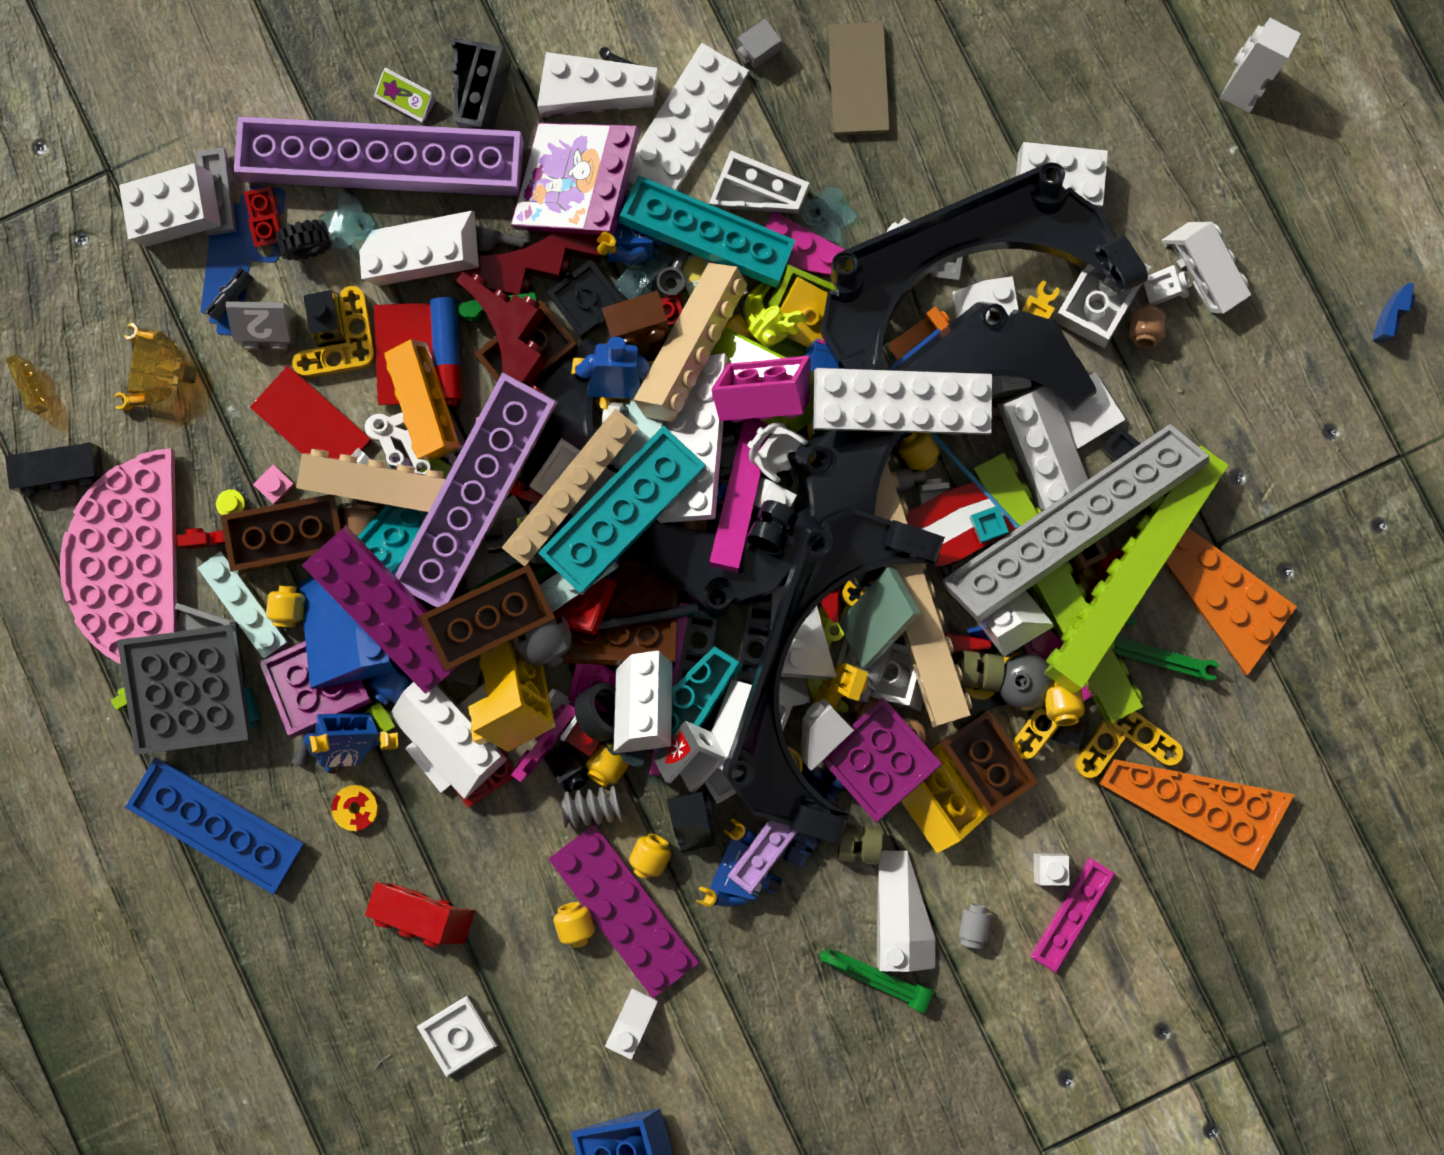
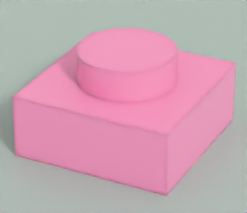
[253,464,296,505]

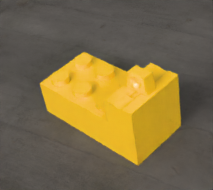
[468,634,555,752]

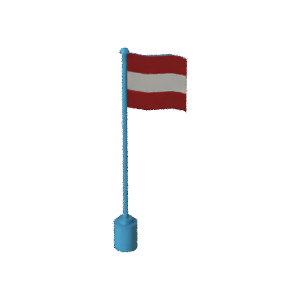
[883,361,1020,567]

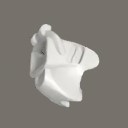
[747,422,808,483]

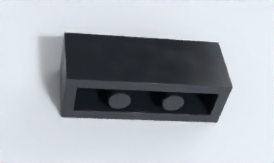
[5,442,103,496]

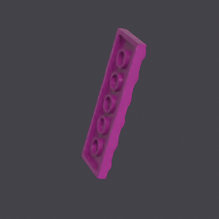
[302,525,460,694]
[549,823,699,998]

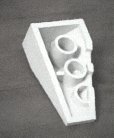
[877,850,935,972]

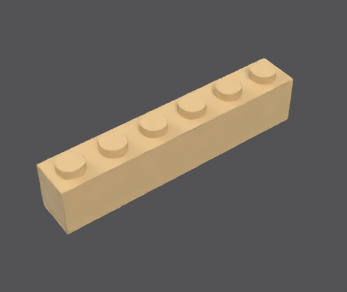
[633,263,747,422]
[502,408,639,566]
[296,449,446,512]

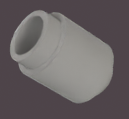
[958,903,992,949]

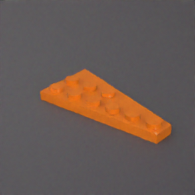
[1148,511,1297,676]
[1099,759,1295,871]

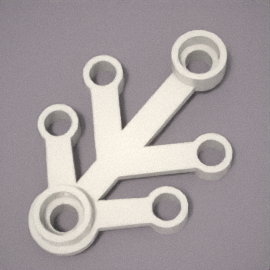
[365,412,463,474]

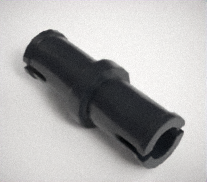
[204,267,254,322]

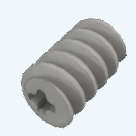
[562,786,623,829]

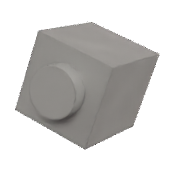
[737,19,782,69]

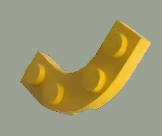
[812,663,868,709]

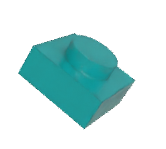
[970,506,1009,544]

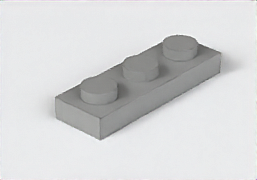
[196,147,237,236]

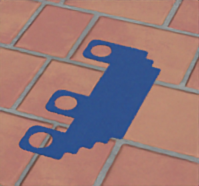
[201,185,286,335]

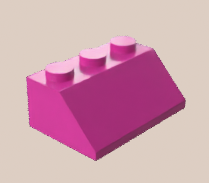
[711,355,811,422]

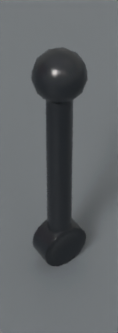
[599,47,650,67]

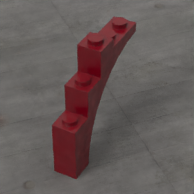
[453,232,607,296]
[457,272,548,395]

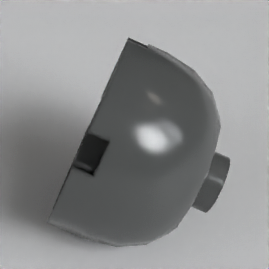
[511,615,572,669]
[999,654,1055,711]

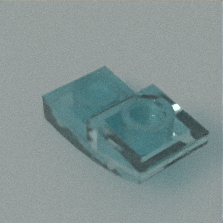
[615,244,675,299]

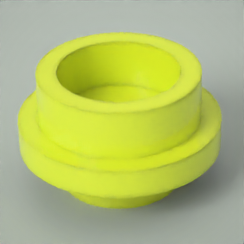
[216,490,245,515]

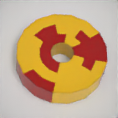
[331,785,379,831]

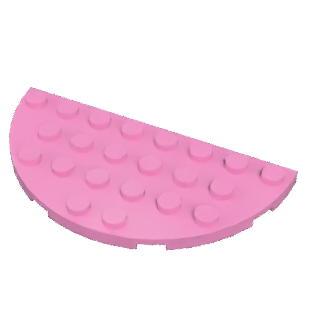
[60,448,178,664]

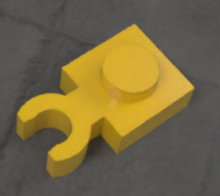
[1021,280,1059,319]

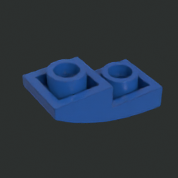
[1373,283,1415,343]

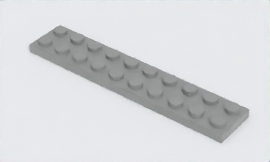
[942,424,1209,622]

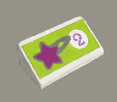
[374,68,436,124]

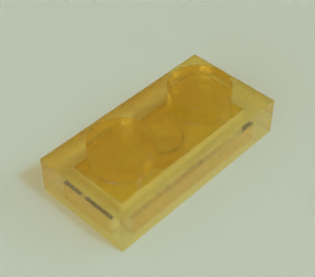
[6,354,48,415]

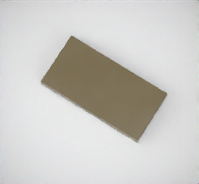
[828,22,889,136]

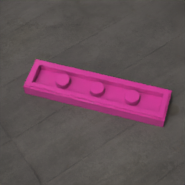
[1030,858,1116,973]

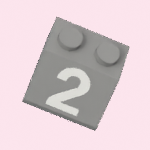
[226,302,297,351]

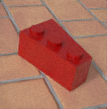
[365,882,476,948]

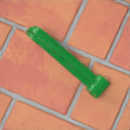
[1112,617,1220,682]
[819,948,934,1014]

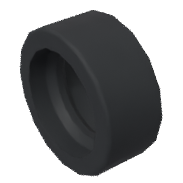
[574,683,616,741]

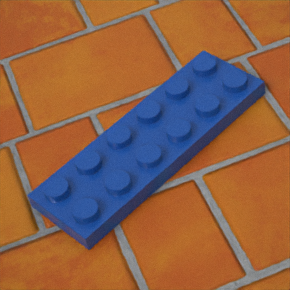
[125,757,305,895]

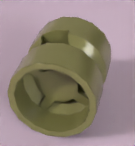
[956,650,1005,693]
[837,824,883,865]

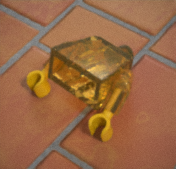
[115,323,197,411]

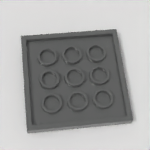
[117,624,252,755]

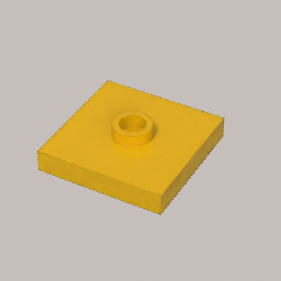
[780,277,827,347]

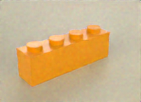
[384,339,460,461]

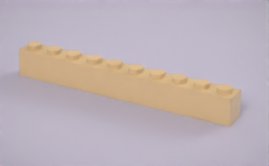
[875,455,972,727]

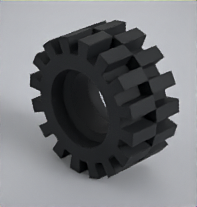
[276,219,332,261]

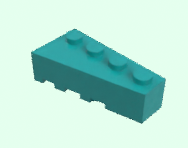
[655,646,743,751]

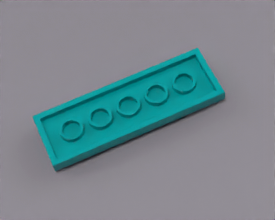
[618,175,796,288]
[538,425,707,595]

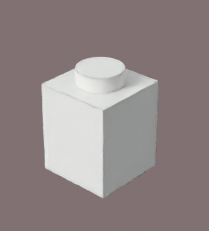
[1034,853,1069,885]

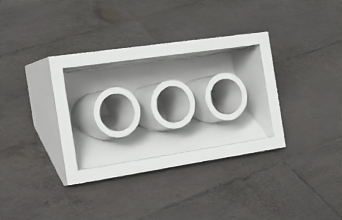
[359,211,479,286]
[952,276,1032,399]
[997,385,1088,510]
[390,682,508,799]

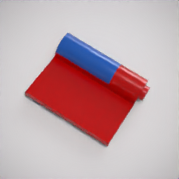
[374,297,463,408]

